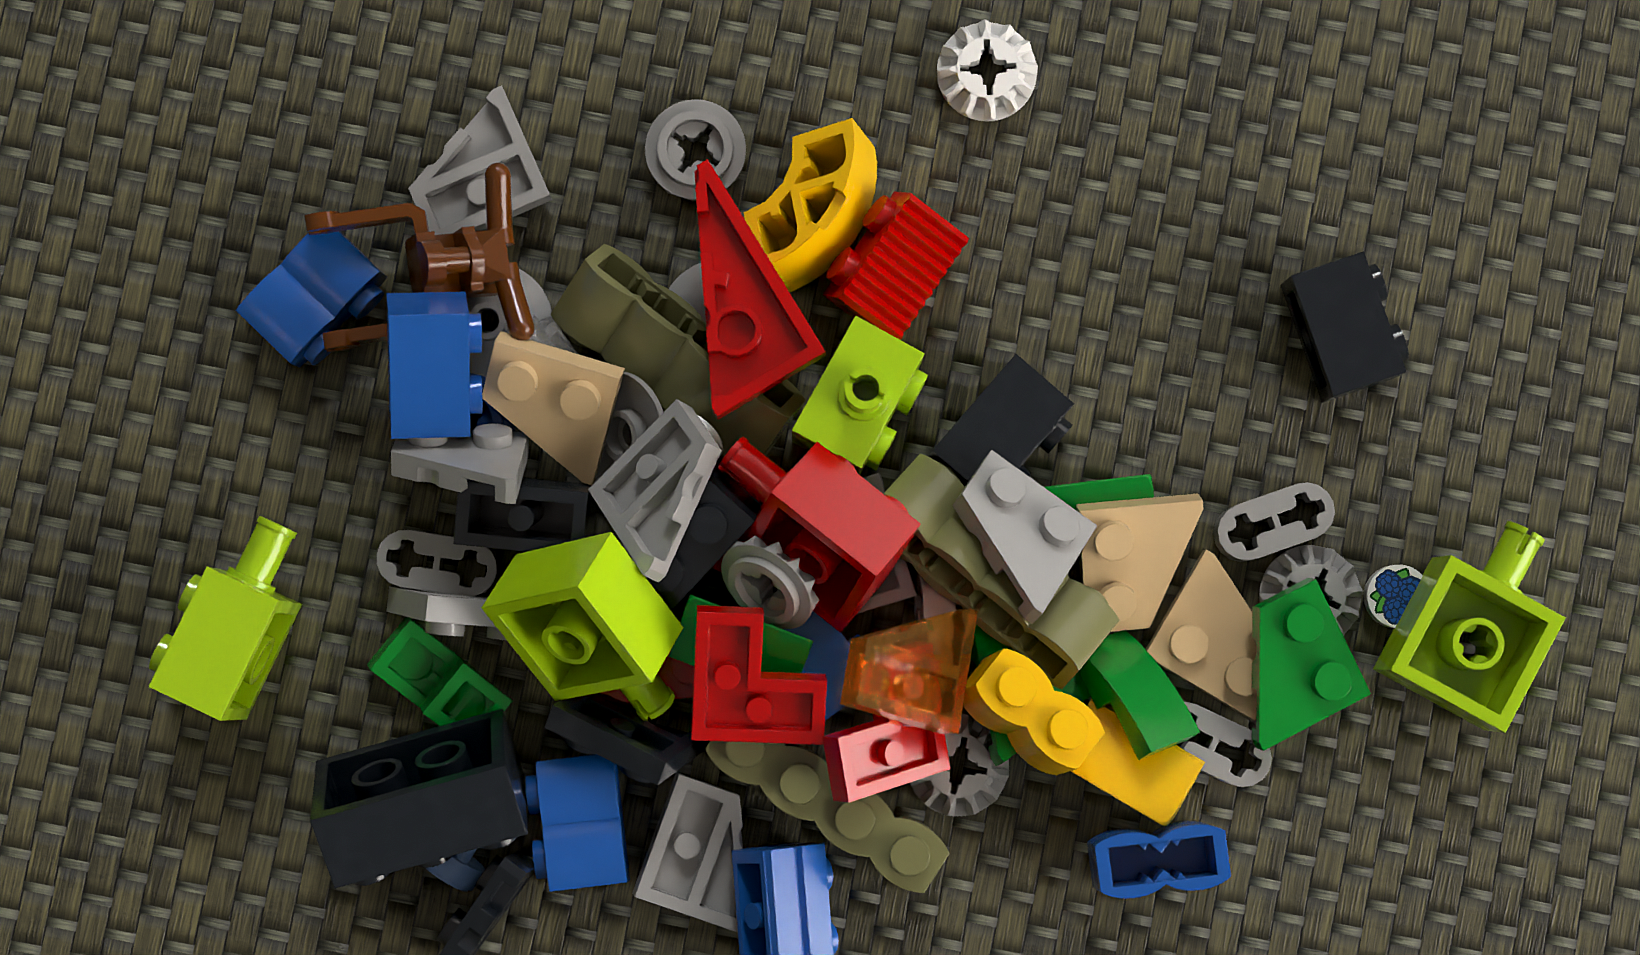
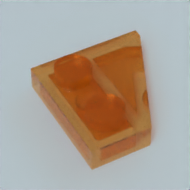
[840,608,978,734]

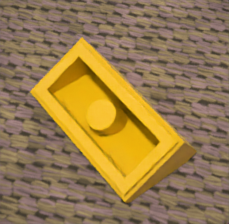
[1071,699,1205,826]

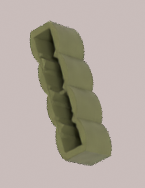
[550,244,806,459]
[884,454,1119,689]
[705,741,950,893]

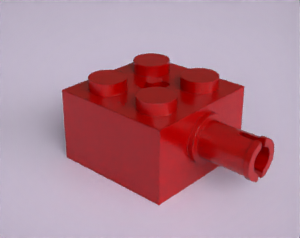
[717,436,921,633]

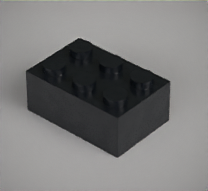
[310,708,528,889]

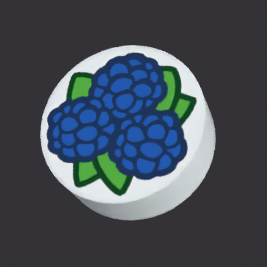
[1364,565,1423,628]

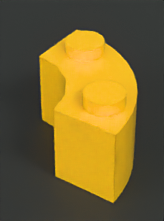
[744,118,877,292]

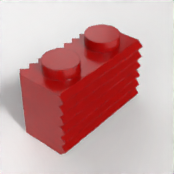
[823,191,969,340]

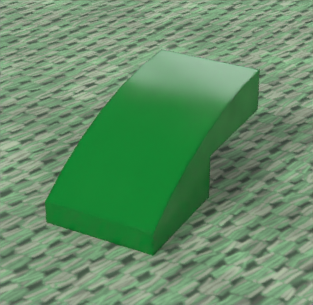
[367,617,512,726]
[1079,630,1200,760]

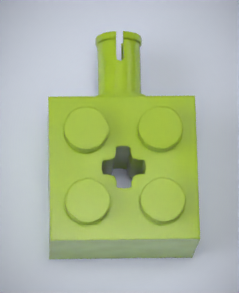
[792,316,928,475]
[149,516,302,721]
[1373,521,1566,733]
[481,532,684,721]

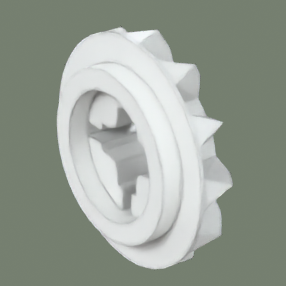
[937,19,1038,121]

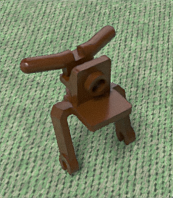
[305,163,535,352]

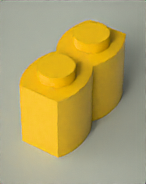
[957,649,1105,775]

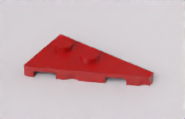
[694,159,826,420]

